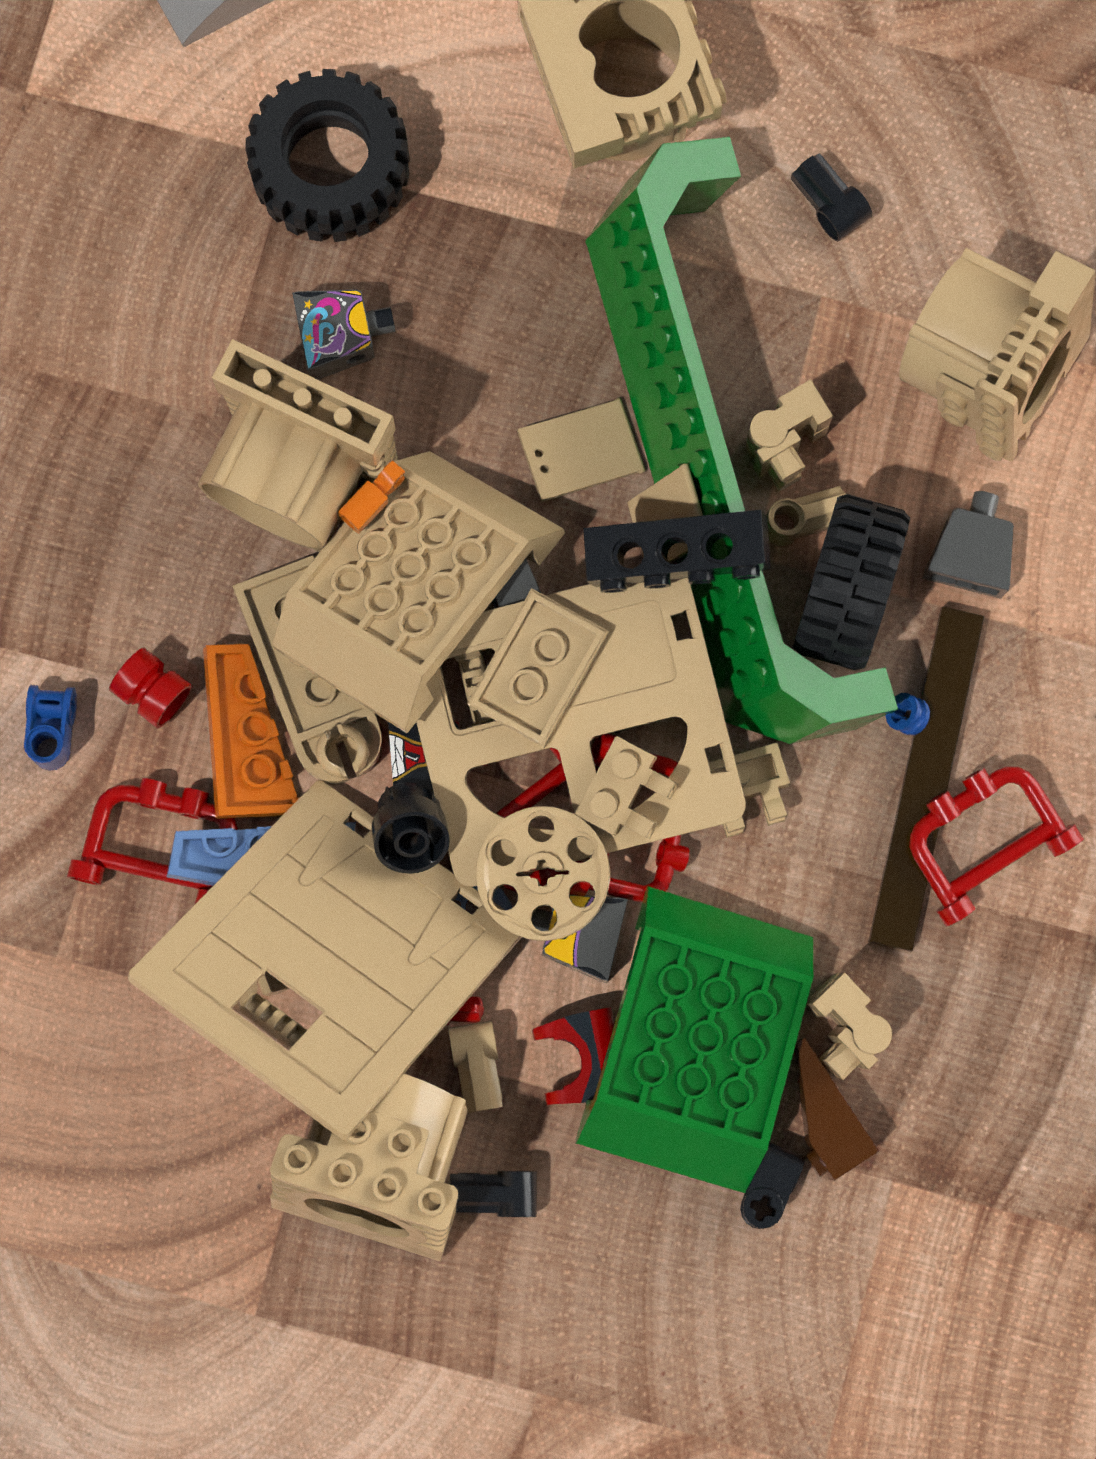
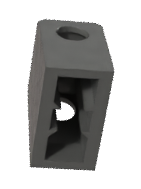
[922,491,1014,599]

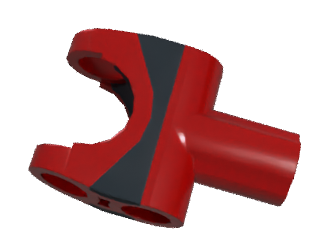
[532,1007,615,1105]

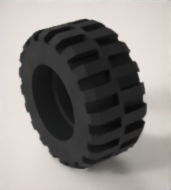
[245,69,410,242]
[793,494,910,671]

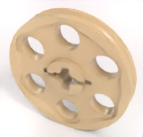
[476,806,610,941]

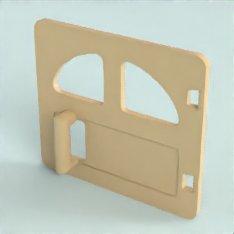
[416,563,746,887]

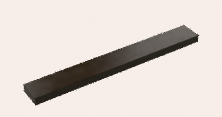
[868,607,985,952]

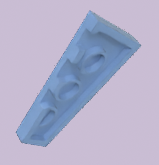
[167,822,356,886]

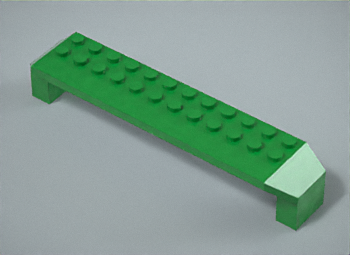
[585,137,898,744]

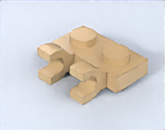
[575,736,678,839]
[708,743,790,838]

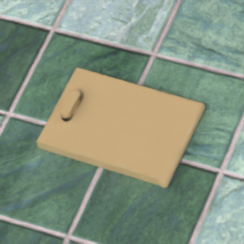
[517,398,646,502]
[627,463,703,563]

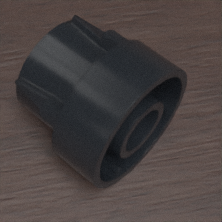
[372,782,450,874]

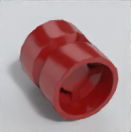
[109,647,193,729]

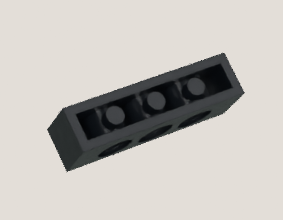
[583,509,771,593]

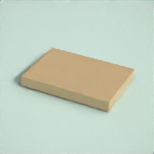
[467,588,609,748]

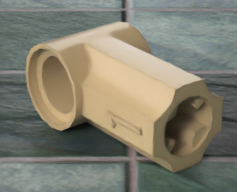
[766,486,846,546]
[448,1021,503,1113]

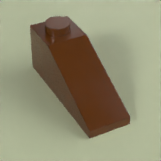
[794,1038,879,1181]

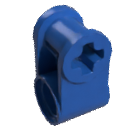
[24,685,77,771]

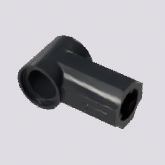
[791,153,872,242]
[450,1171,537,1217]

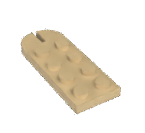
[233,555,383,784]

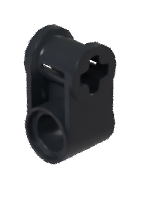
[740,1142,806,1229]

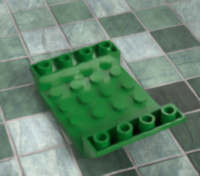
[575,886,814,1193]

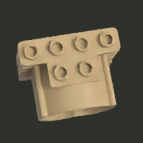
[517,0,727,169]
[899,248,1096,462]
[198,339,398,553]
[270,1074,468,1262]

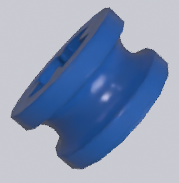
[886,693,930,736]

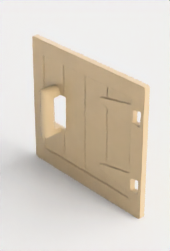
[128,780,522,1140]

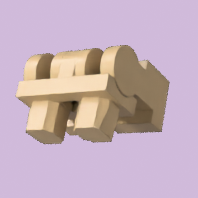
[746,379,833,492]
[805,973,892,1080]

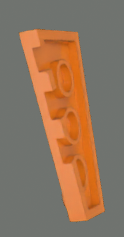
[203,644,300,819]

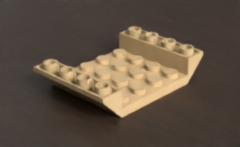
[272,451,565,733]

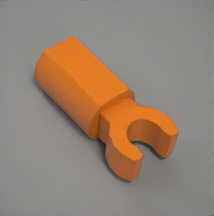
[338,460,406,534]

